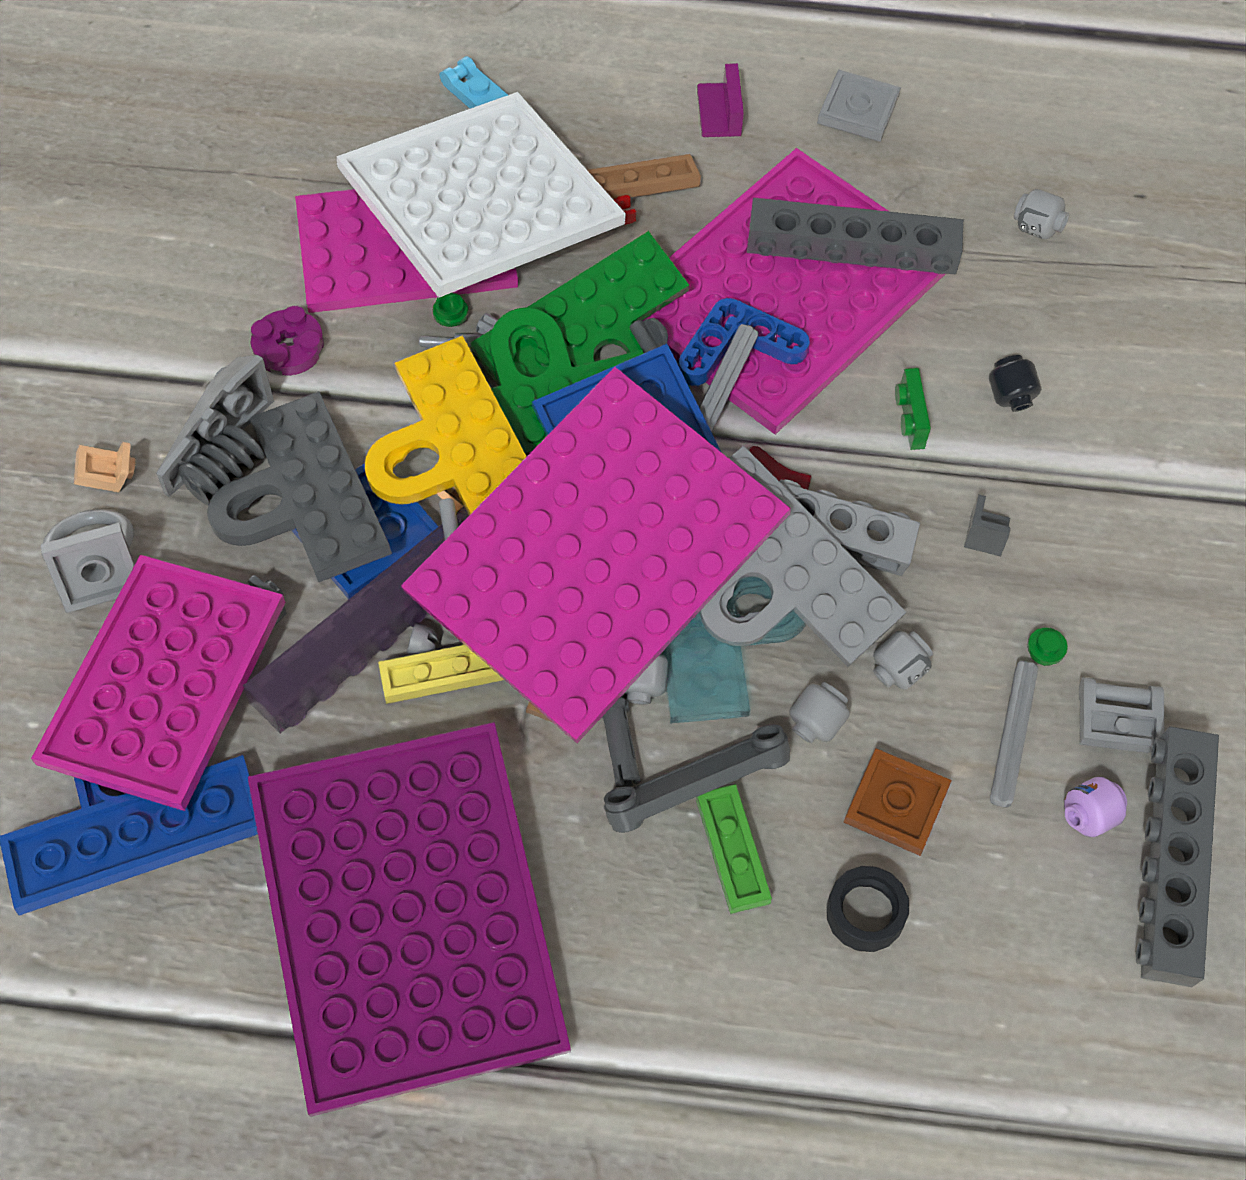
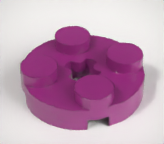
[250,306,324,376]

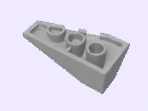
[156,355,274,497]

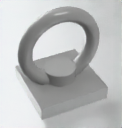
[41,509,135,613]

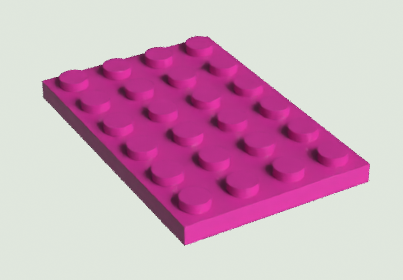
[295,189,518,313]
[31,555,286,811]

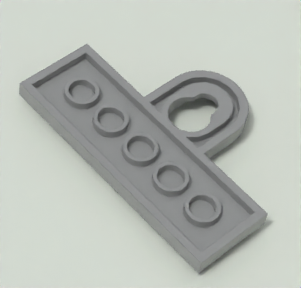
[699,445,906,667]

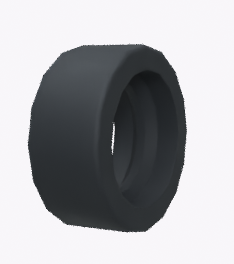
[826,866,909,952]

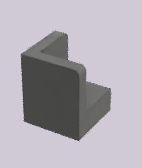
[964,494,1011,557]

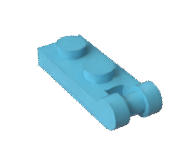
[439,56,508,109]

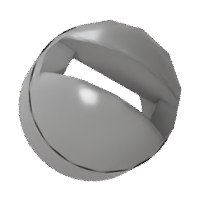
[406,623,438,655]

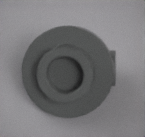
[629,318,668,353]

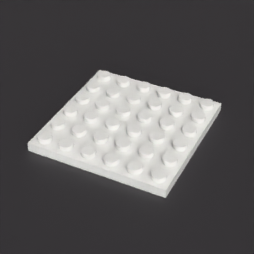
[336,92,625,297]

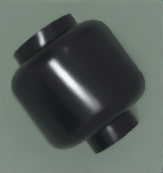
[989,355,1042,412]

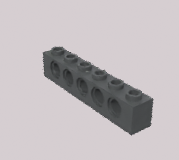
[747,198,964,275]
[1136,726,1219,987]

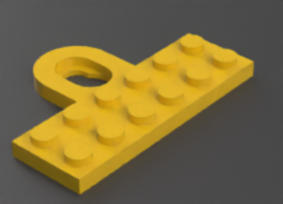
[365,335,527,515]

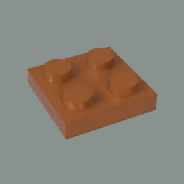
[844,748,952,856]

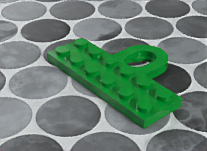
[470,231,689,386]
[490,307,644,456]

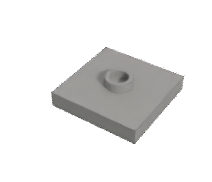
[817,70,901,142]

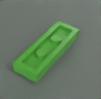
[696,784,772,914]

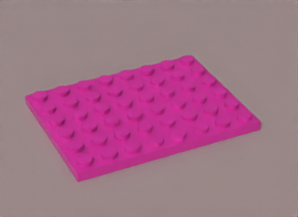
[642,148,945,435]
[401,367,791,744]

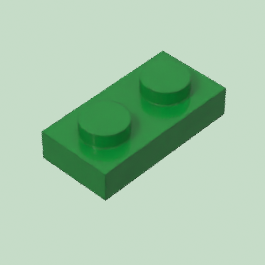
[895,368,931,450]

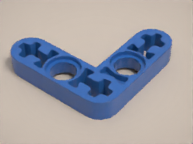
[678,298,810,386]

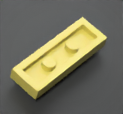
[378,645,504,704]

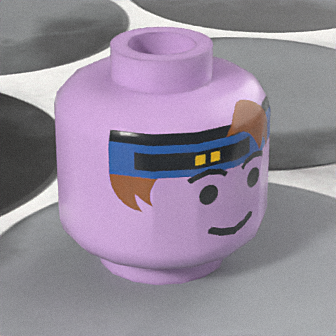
[1064,777,1127,837]

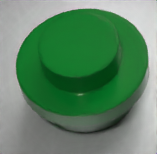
[432,293,468,327]
[1027,628,1068,666]

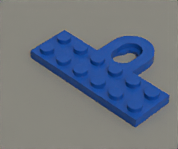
[0,755,258,916]

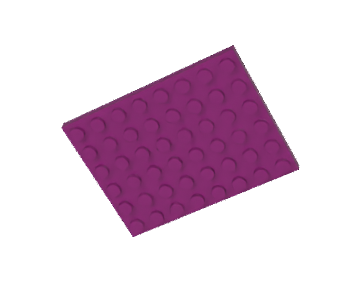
[248,722,571,1117]

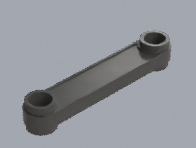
[604,724,791,833]

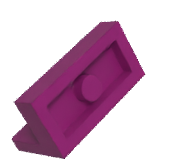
[697,63,744,137]

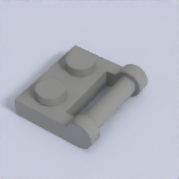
[1079,677,1165,753]

